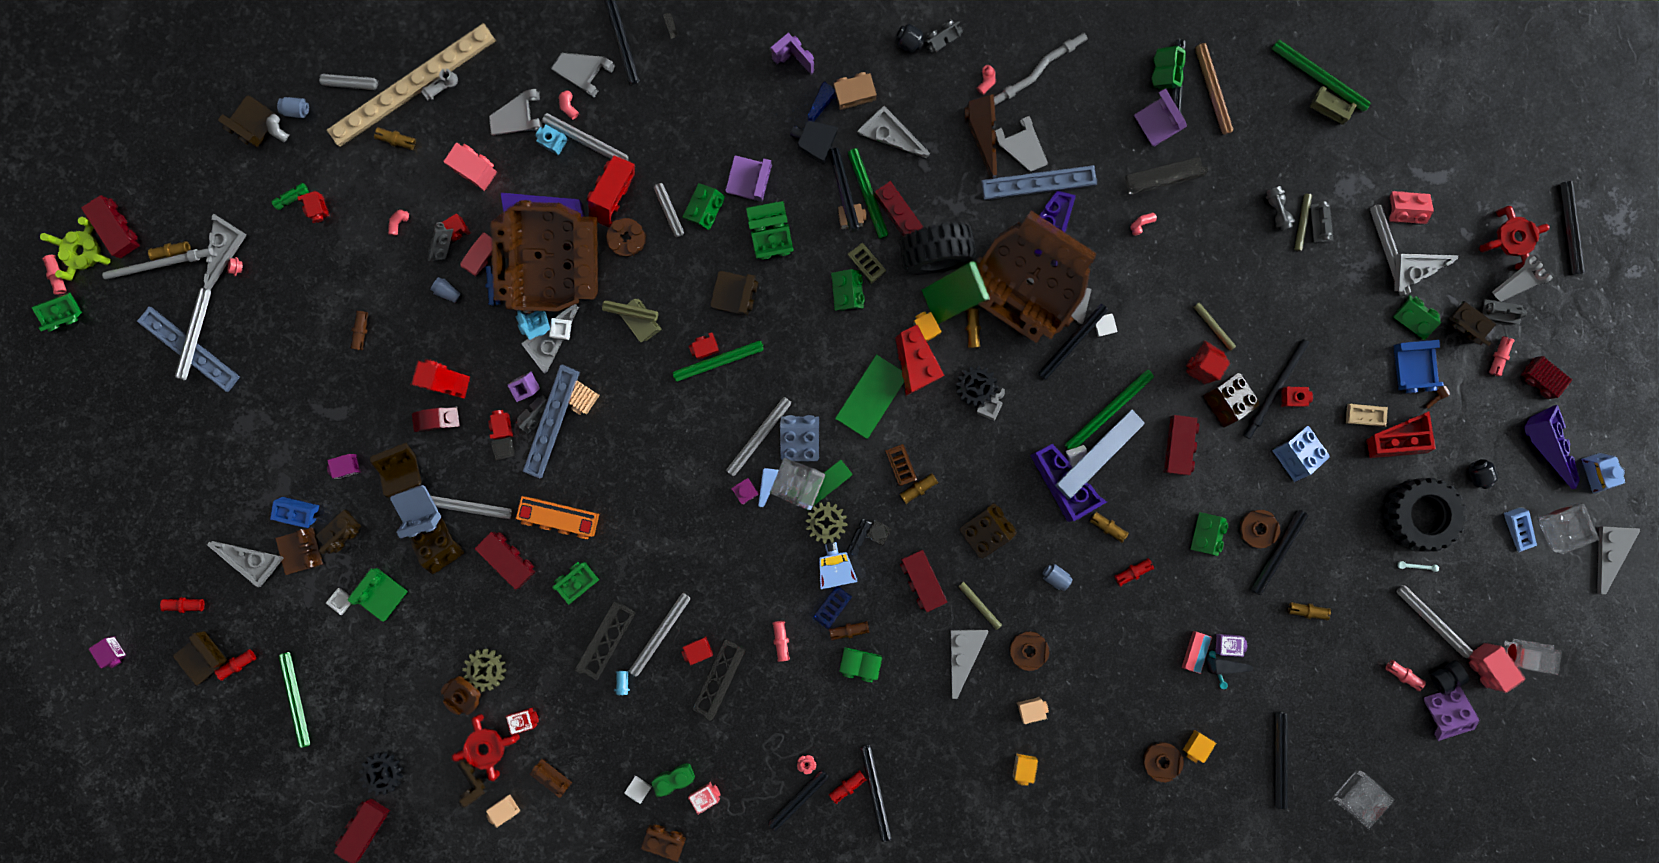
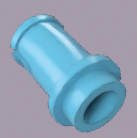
[614,671,630,695]

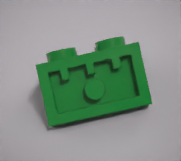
[347,568,407,622]

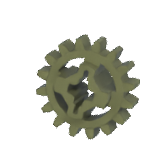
[806,502,847,544]
[462,649,506,692]

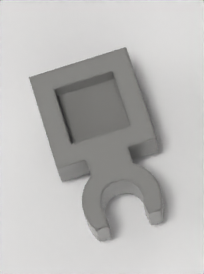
[977,388,1005,421]

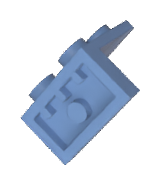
[1272,426,1330,482]

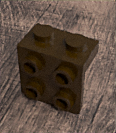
[218,96,278,147]
[711,271,758,316]
[1203,373,1259,428]
[370,443,421,498]
[960,503,1017,559]
[409,518,464,575]

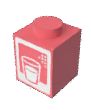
[689,782,721,814]

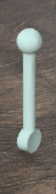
[1397,561,1439,572]

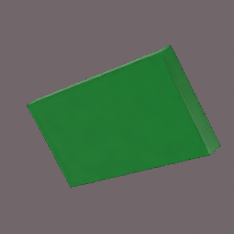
[922,262,989,324]
[835,354,904,439]

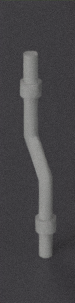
[994,33,1087,105]

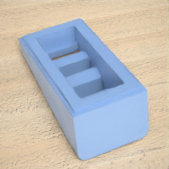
[758,468,779,507]
[1504,508,1537,552]

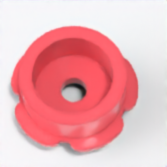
[228,257,242,276]
[797,755,816,774]

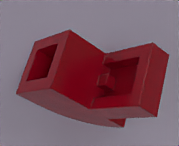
[412,407,459,432]

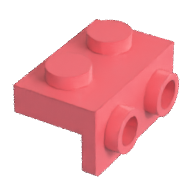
[1389,191,1434,224]

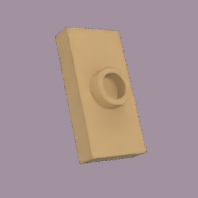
[1346,404,1388,427]

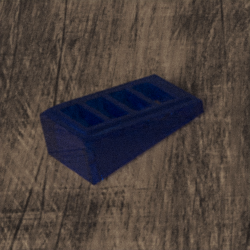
[808,81,835,122]
[813,586,852,629]

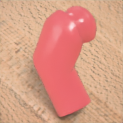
[977,65,996,95]
[559,90,579,119]
[388,209,409,235]
[1130,213,1157,235]

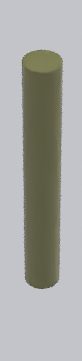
[1294,194,1312,251]
[1193,303,1236,351]
[958,582,1002,630]

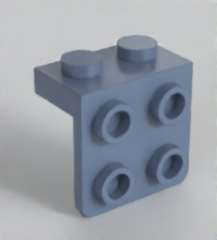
[780,415,819,461]
[390,485,441,538]

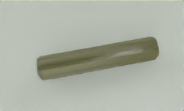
[602,301,658,322]

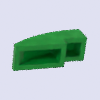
[796,460,853,510]

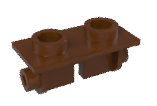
[530,759,572,798]

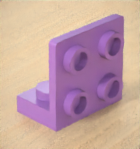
[771,33,814,74]
[1135,89,1187,146]
[726,156,772,202]
[1424,687,1479,741]

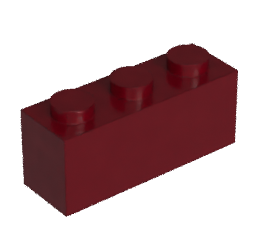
[874,181,923,236]
[81,195,139,258]
[1163,415,1199,476]
[475,532,535,590]
[900,549,948,612]
[334,798,390,863]

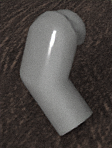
[266,114,289,143]

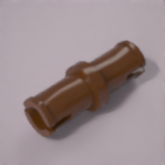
[350,311,369,350]
[829,621,870,641]

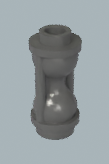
[1266,186,1295,230]

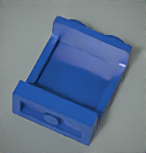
[1394,340,1443,393]

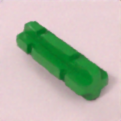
[271,183,309,210]

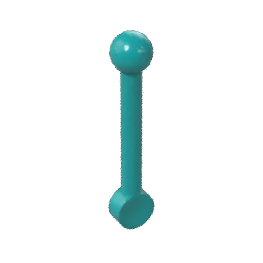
[1209,651,1228,689]

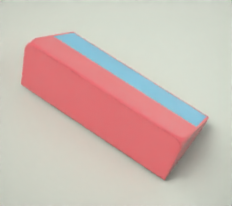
[1182,631,1212,674]

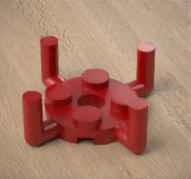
[1479,206,1550,271]
[452,714,520,781]

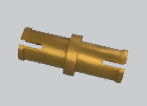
[374,127,416,150]
[148,241,191,261]
[966,309,981,348]
[900,473,938,504]
[1089,511,1129,543]
[1288,602,1331,621]

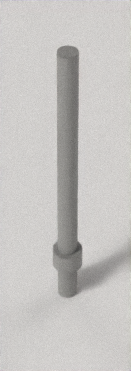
[102,248,213,280]

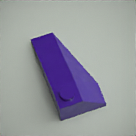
[1035,191,1076,266]
[1525,405,1580,489]

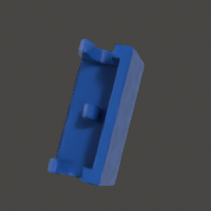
[270,497,319,528]

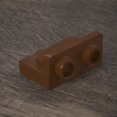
[641,824,686,862]

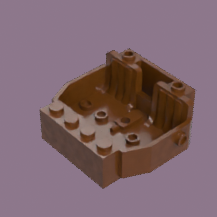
[491,200,598,313]
[975,211,1096,343]

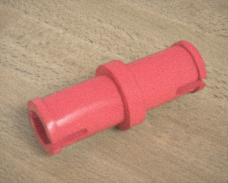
[42,255,67,295]
[1489,336,1515,376]
[772,621,790,661]
[1386,660,1426,691]

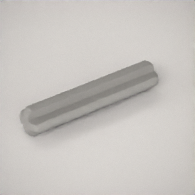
[320,74,377,90]
[654,183,684,237]

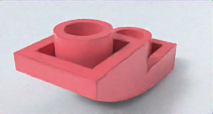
[460,233,492,276]

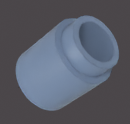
[277,97,309,118]
[1043,564,1072,591]

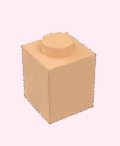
[1017,697,1049,724]
[486,794,520,827]

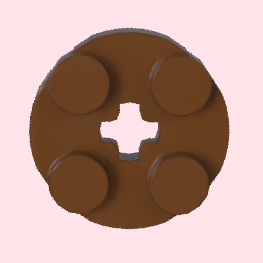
[607,218,646,257]
[1240,510,1280,548]
[1010,631,1049,671]
[441,676,481,715]
[1143,742,1183,782]

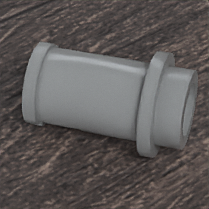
[439,68,458,87]
[421,77,446,100]

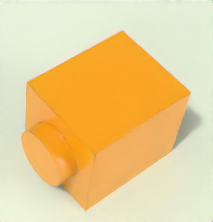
[913,311,942,341]
[1183,730,1216,763]
[1012,754,1038,785]

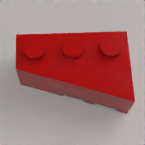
[587,155,635,227]
[895,324,944,396]
[1185,341,1230,384]
[412,359,470,399]
[1367,411,1436,458]

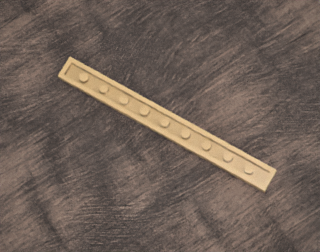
[327,23,496,147]

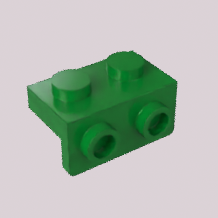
[683,183,725,230]
[746,201,788,231]
[751,224,794,259]
[832,269,865,311]
[32,293,82,332]
[1394,295,1441,340]
[1191,512,1228,556]
[552,562,599,605]

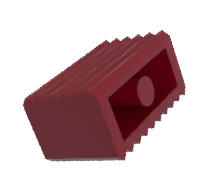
[1521,356,1572,399]

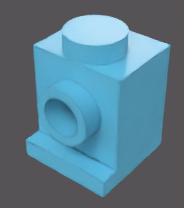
[536,124,568,155]

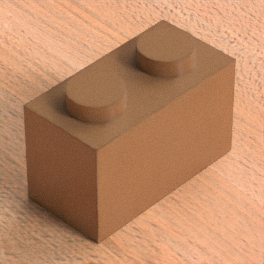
[834,73,876,110]

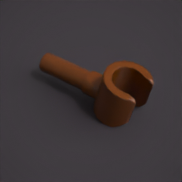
[1425,386,1450,409]

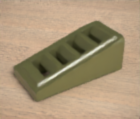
[848,243,886,284]

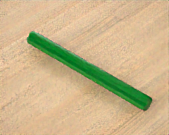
[1272,40,1371,111]
[1065,370,1154,450]

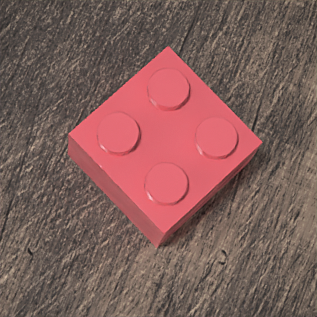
[444,143,497,191]
[1468,643,1525,693]

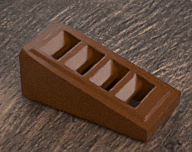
[885,444,917,486]

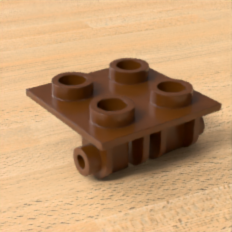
[275,527,323,575]

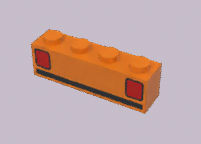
[516,496,599,539]

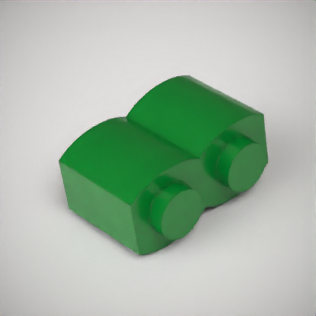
[1152,46,1185,89]
[839,647,882,682]
[652,763,695,796]

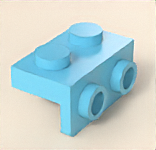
[515,310,550,340]

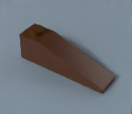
[964,95,997,179]

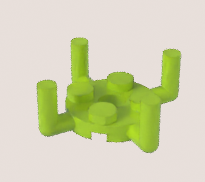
[40,217,110,281]

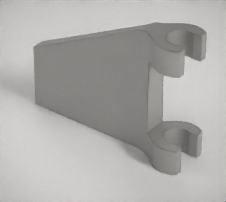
[551,53,615,97]
[490,89,543,135]
[995,116,1048,172]
[1492,254,1552,302]

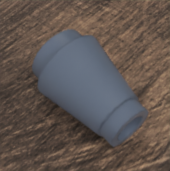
[430,277,461,303]

